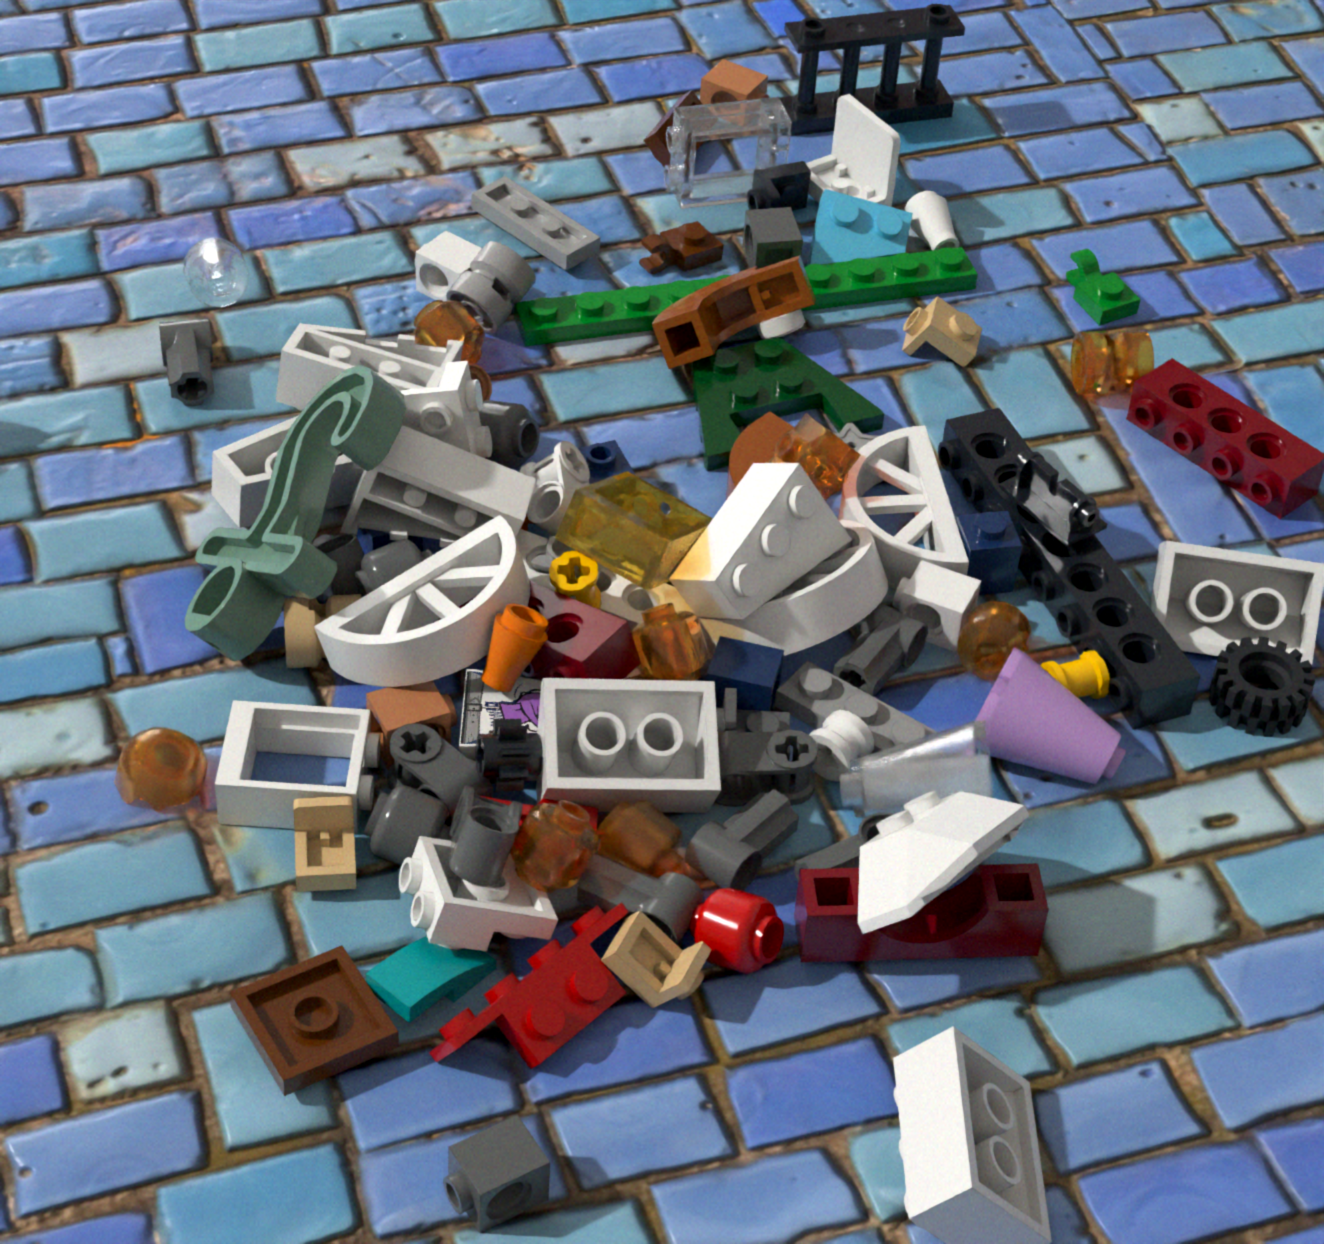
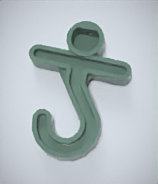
[185,365,406,661]

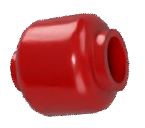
[690,888,784,974]

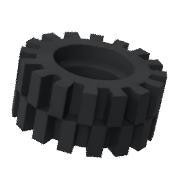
[1209,637,1315,737]

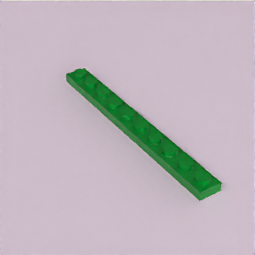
[514,247,978,347]

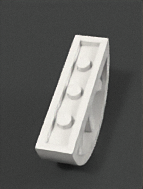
[838,425,969,590]
[314,515,530,687]
[696,519,889,657]

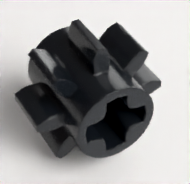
[475,719,542,792]

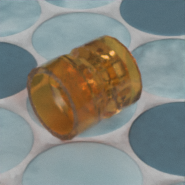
[1071,330,1154,395]

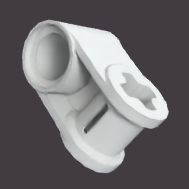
[520,440,596,539]

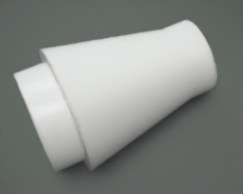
[905,191,959,251]

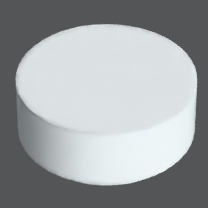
[756,309,805,339]

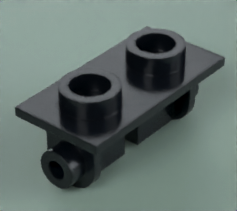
[999,450,1108,547]

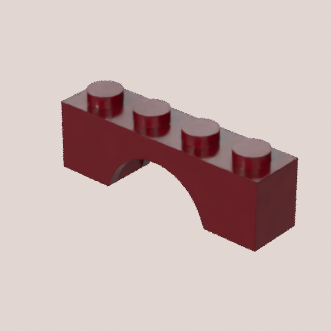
[794,863,1049,962]

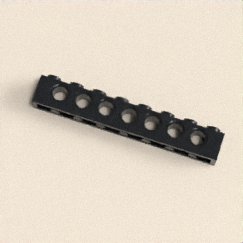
[938,408,1200,730]

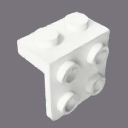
[806,94,901,207]
[399,361,492,458]

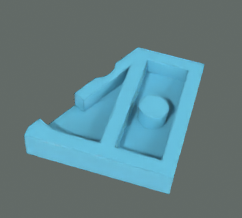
[807,189,913,265]

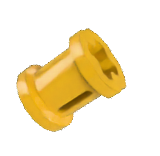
[549,551,602,609]
[1040,650,1110,699]

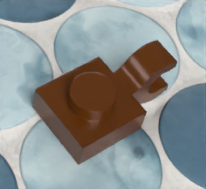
[639,221,724,274]

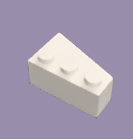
[276,323,464,411]
[340,425,536,548]
[669,463,852,619]

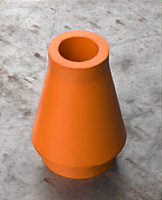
[481,603,548,692]

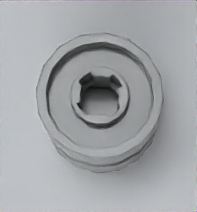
[446,241,536,334]

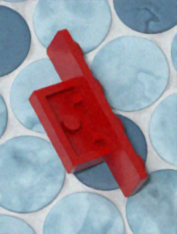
[429,902,629,1069]

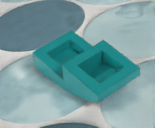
[366,936,497,1023]

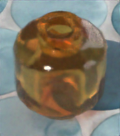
[413,300,485,364]
[957,601,1032,681]
[631,603,709,681]
[510,800,599,893]
[595,800,684,879]

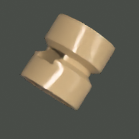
[283,594,361,668]

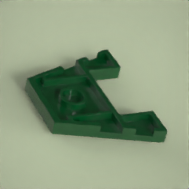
[691,337,884,471]

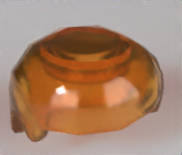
[114,726,208,812]

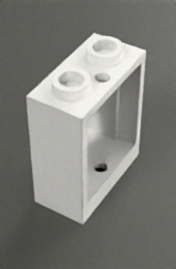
[215,700,381,833]

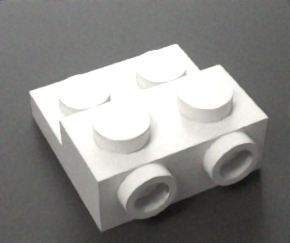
[399,836,558,951]

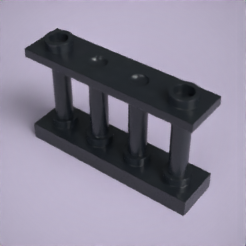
[776,4,965,136]

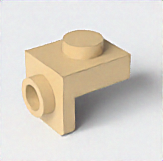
[902,296,982,368]
[293,796,357,892]
[601,911,711,1008]

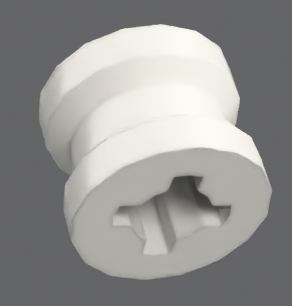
[809,710,874,782]

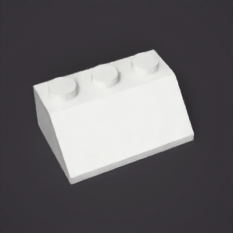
[1151,541,1324,665]
[536,678,721,813]
[893,1026,1052,1244]

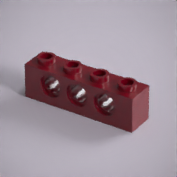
[1126,358,1324,520]
[435,581,641,680]

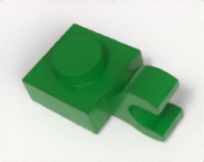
[1066,249,1141,326]

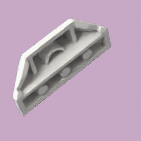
[858,791,1029,934]

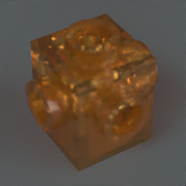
[769,413,861,501]

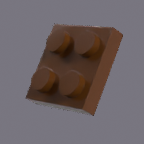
[229,945,399,1096]

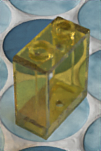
[555,471,713,591]

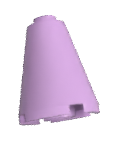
[962,647,1126,784]

